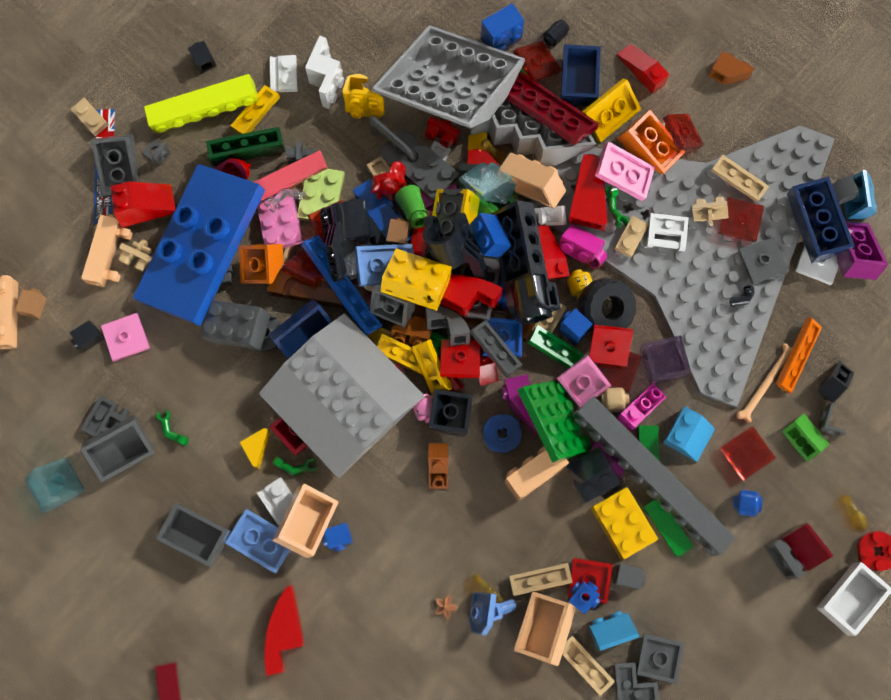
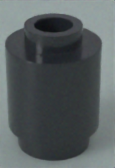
[543,20,570,47]

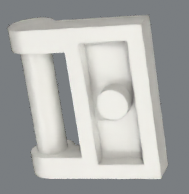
[646,213,689,252]

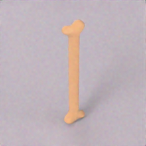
[736,344,793,423]

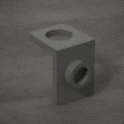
[143,140,171,166]
[819,403,847,437]

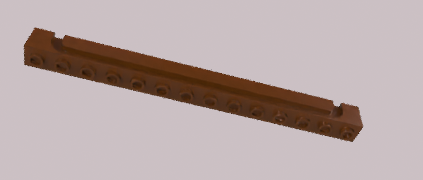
[267,268,533,343]

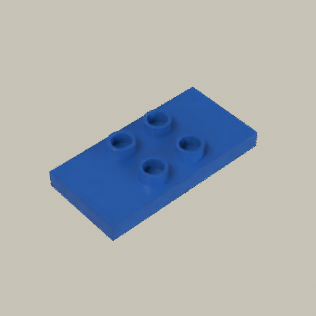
[133,164,265,326]

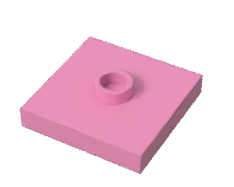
[101,313,150,362]
[557,354,611,408]

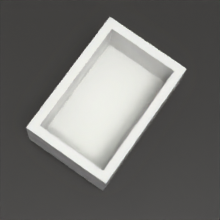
[816,562,891,636]

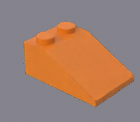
[617,110,685,175]

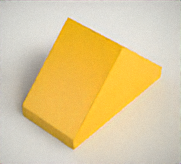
[240,428,270,469]

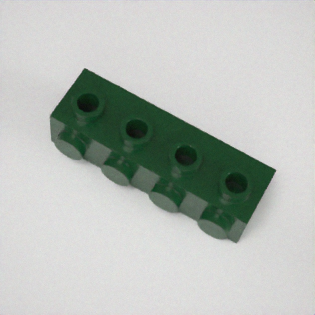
[206,127,286,167]

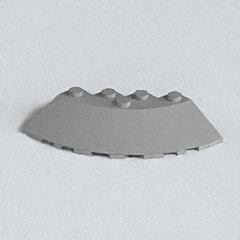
[469,99,596,166]

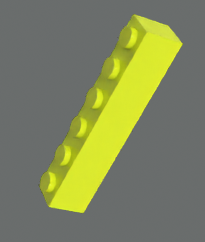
[144,74,259,133]

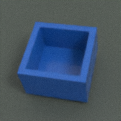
[480,3,524,51]

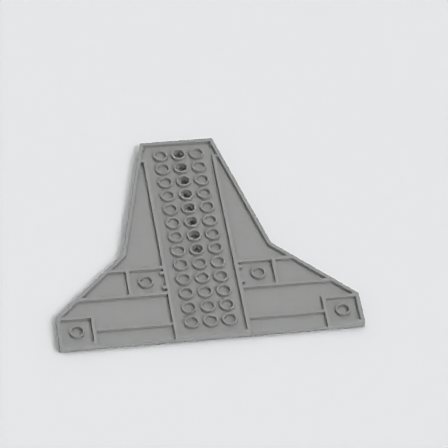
[530,126,835,408]

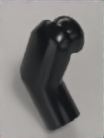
[729,284,755,307]

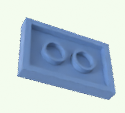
[355,244,414,286]
[225,509,291,574]

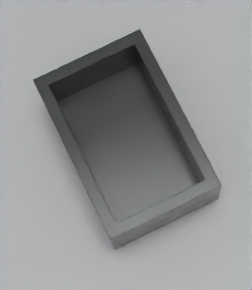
[200,300,271,351]
[80,415,155,483]
[156,503,232,567]

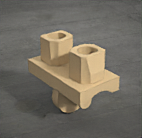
[692,197,728,226]
[118,240,152,273]

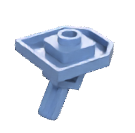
[469,592,517,635]

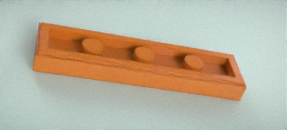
[776,317,822,394]

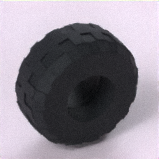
[577,278,636,332]

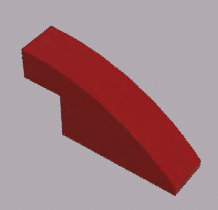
[440,274,503,317]
[264,585,305,676]

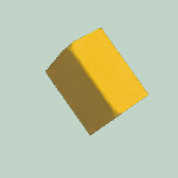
[468,132,487,151]

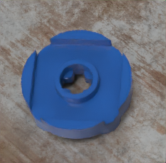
[483,414,522,454]

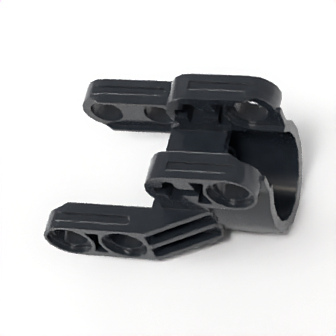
[320,199,385,282]
[423,213,489,281]

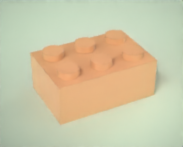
[498,152,566,209]
[504,446,569,501]
[272,484,338,558]
[514,592,576,666]

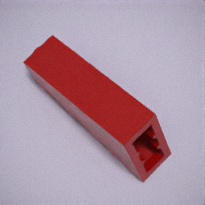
[567,154,607,231]

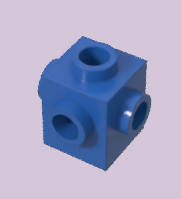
[568,580,600,614]

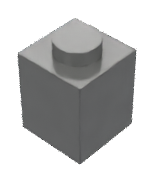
[614,564,646,590]

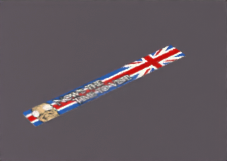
[93,109,115,238]

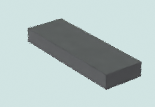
[470,320,522,378]

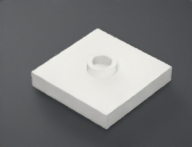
[795,245,839,285]

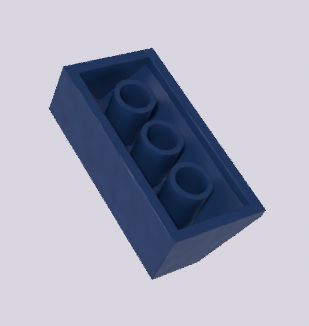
[787,177,855,263]

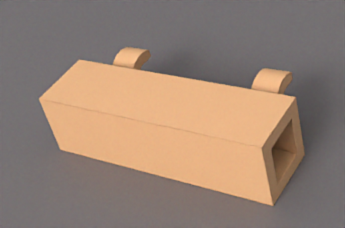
[81,214,133,287]
[0,275,18,349]

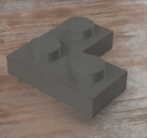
[614,662,659,700]

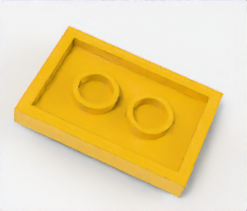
[582,78,641,142]

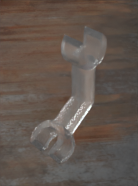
[264,188,306,213]

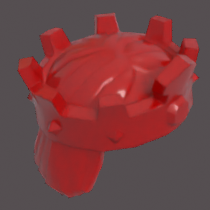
[371,161,406,200]

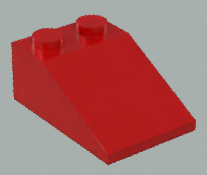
[111,181,176,228]
[538,225,570,282]

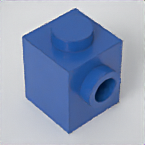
[322,523,353,552]

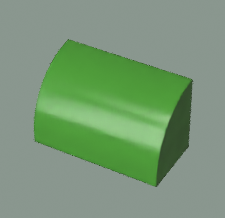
[781,413,830,462]

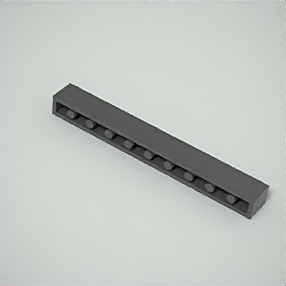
[573,396,736,557]

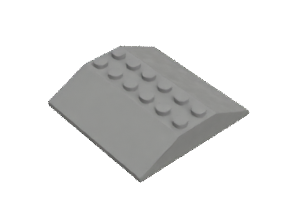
[372,25,525,128]
[259,313,425,478]

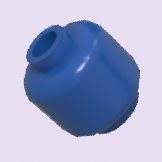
[733,490,763,517]

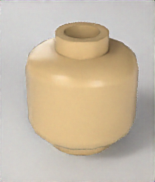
[601,387,630,413]

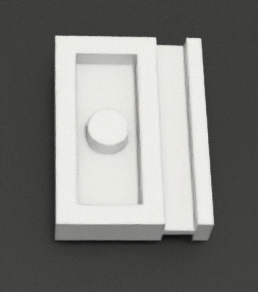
[270,55,298,92]
[257,477,293,526]

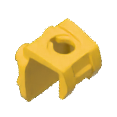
[343,74,385,119]

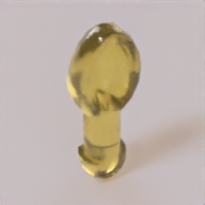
[481,139,507,166]
[841,495,868,530]
[472,573,504,604]

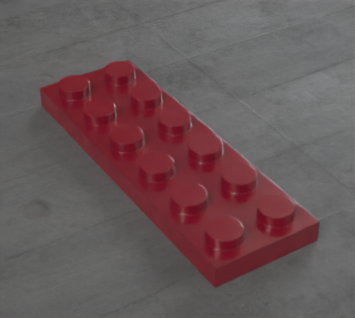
[506,71,599,145]

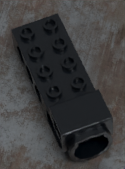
[491,200,561,324]

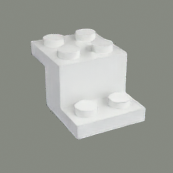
[305,36,344,109]

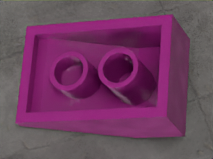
[837,221,888,280]
[501,374,539,438]

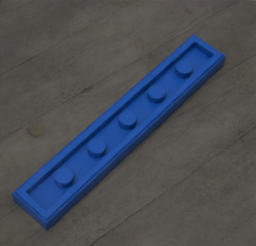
[301,235,382,336]

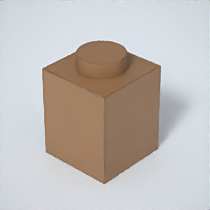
[386,218,410,245]
[15,288,47,319]

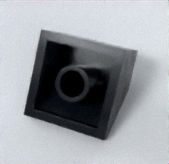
[428,389,473,437]
[566,446,620,503]

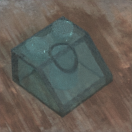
[459,162,517,204]
[24,458,85,513]

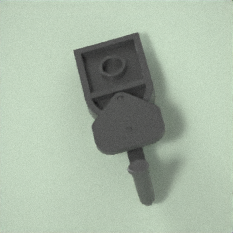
[369,116,459,202]

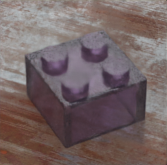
[640,335,691,385]

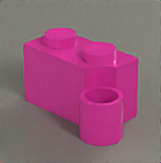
[559,224,607,269]

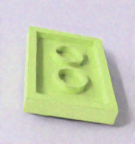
[297,169,345,224]

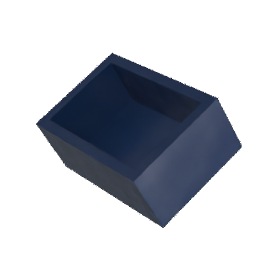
[560,44,601,106]
[268,299,333,360]

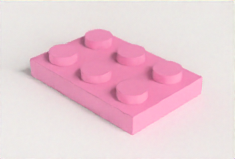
[595,142,655,201]
[257,191,303,249]

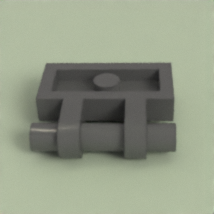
[81,395,130,437]

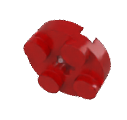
[857,531,891,571]

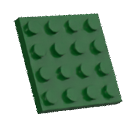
[517,380,591,463]

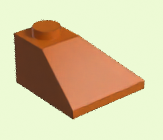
[238,244,284,284]

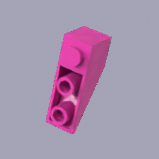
[616,384,666,432]

